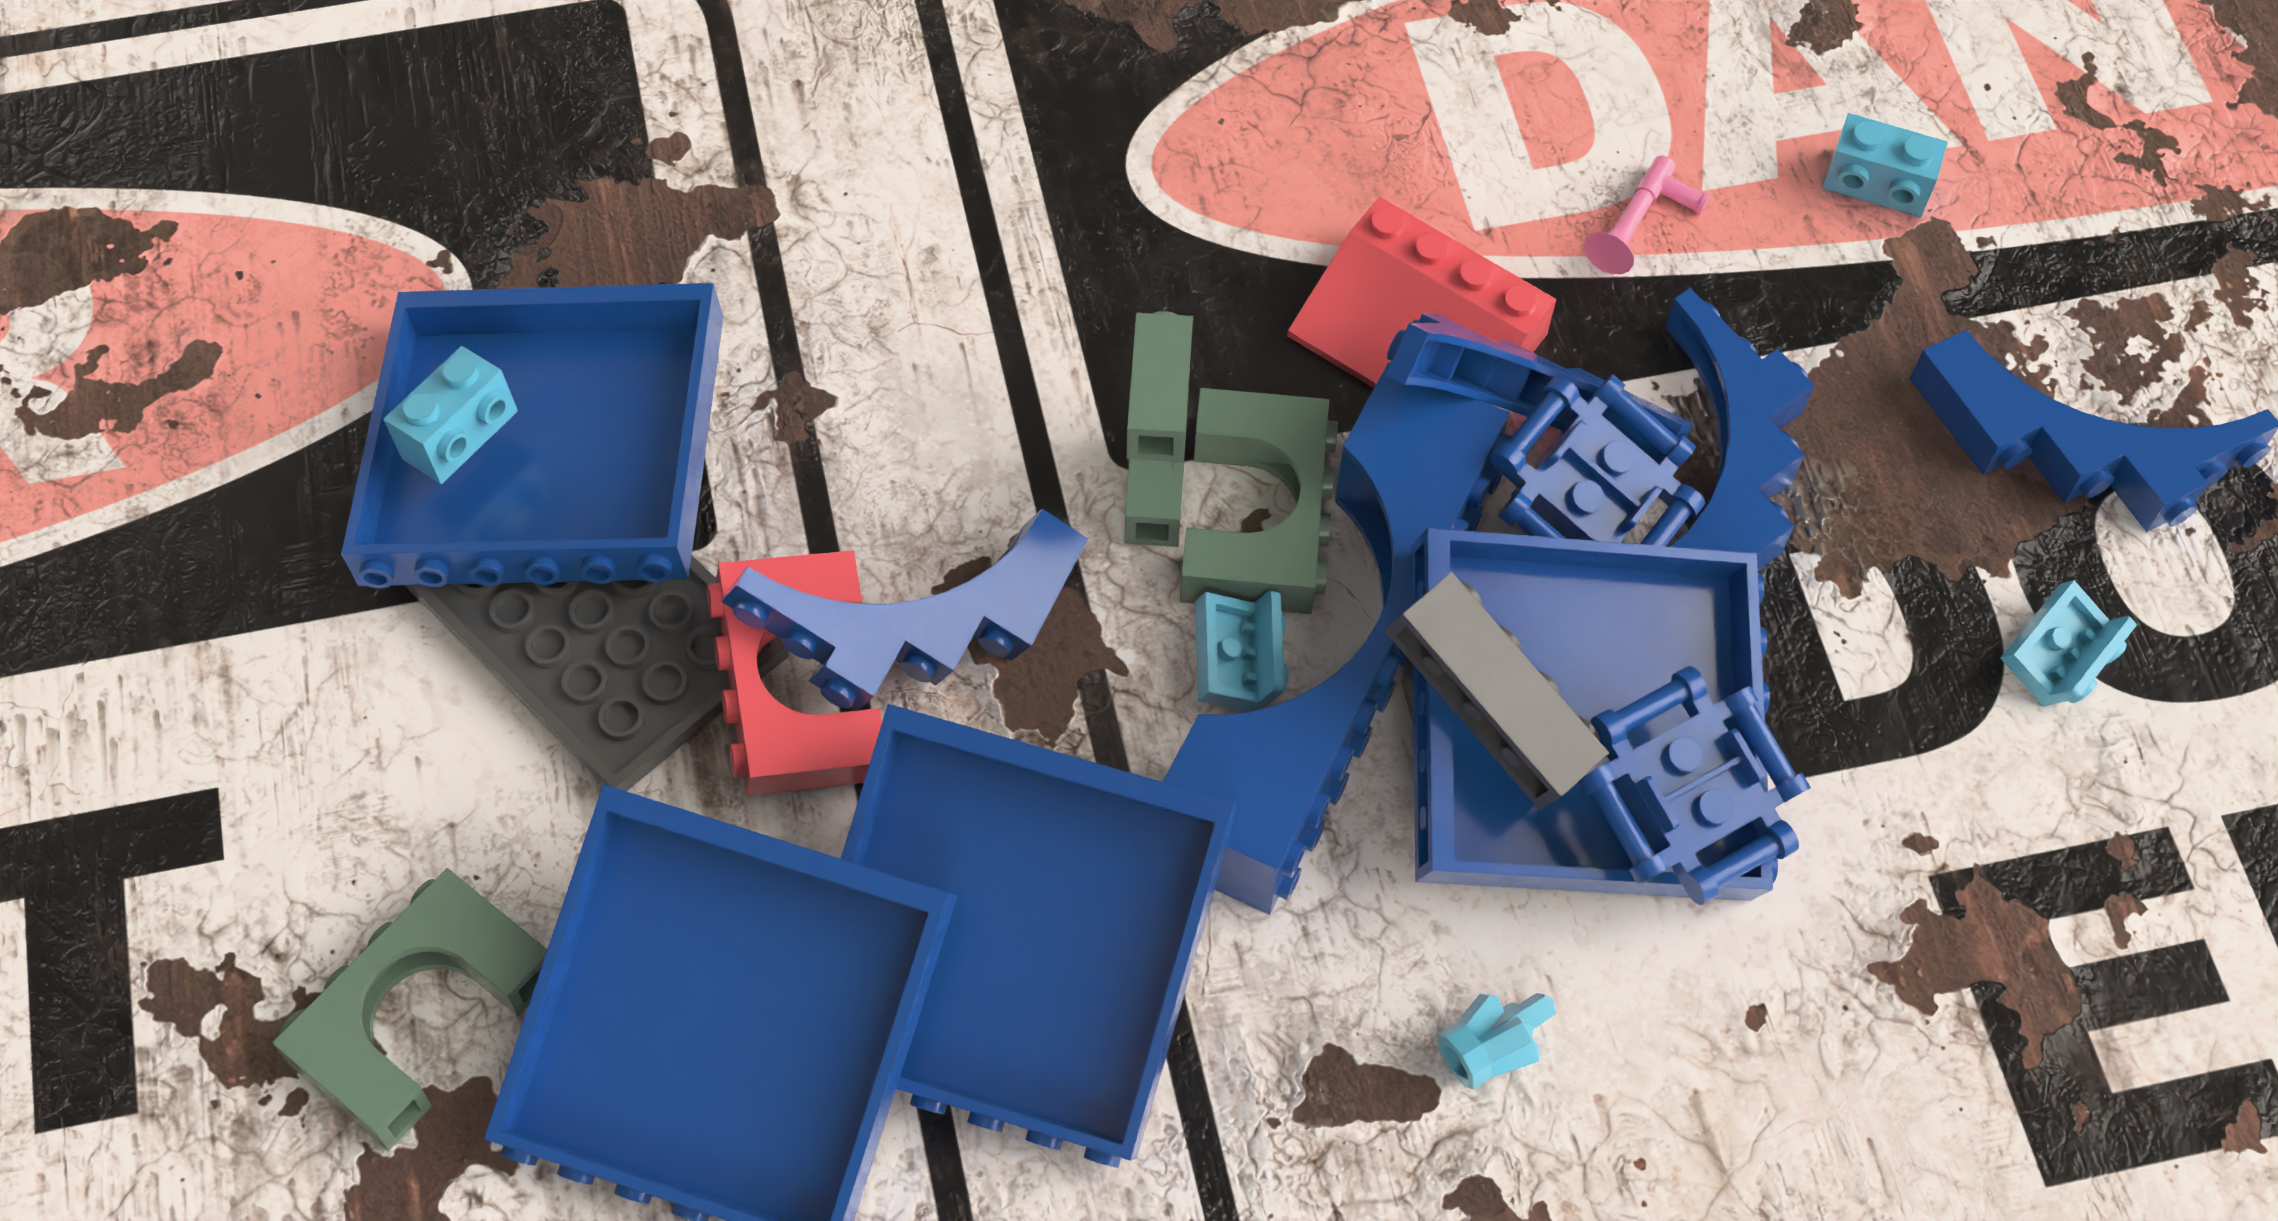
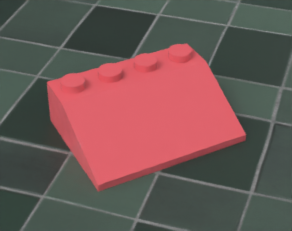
[1287,196,1556,405]

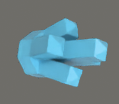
[1437,993,1556,1089]

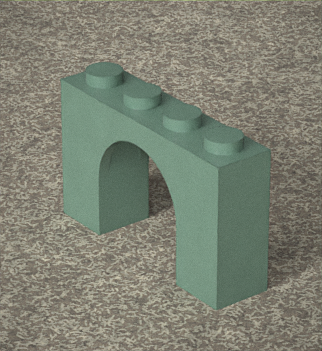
[1124,311,1193,547]
[1180,388,1338,614]
[272,868,547,1151]

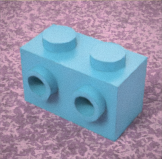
[1822,113,1948,217]
[383,346,518,484]

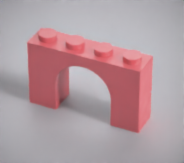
[707,550,882,796]

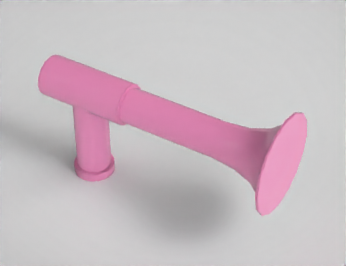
[1584,155,1710,275]

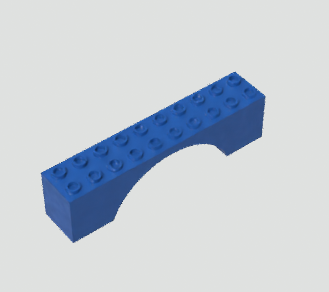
[1162,362,1511,915]

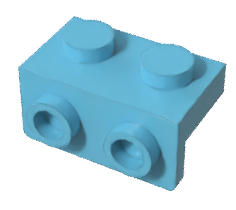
[2001,580,2137,706]
[1195,590,1288,712]

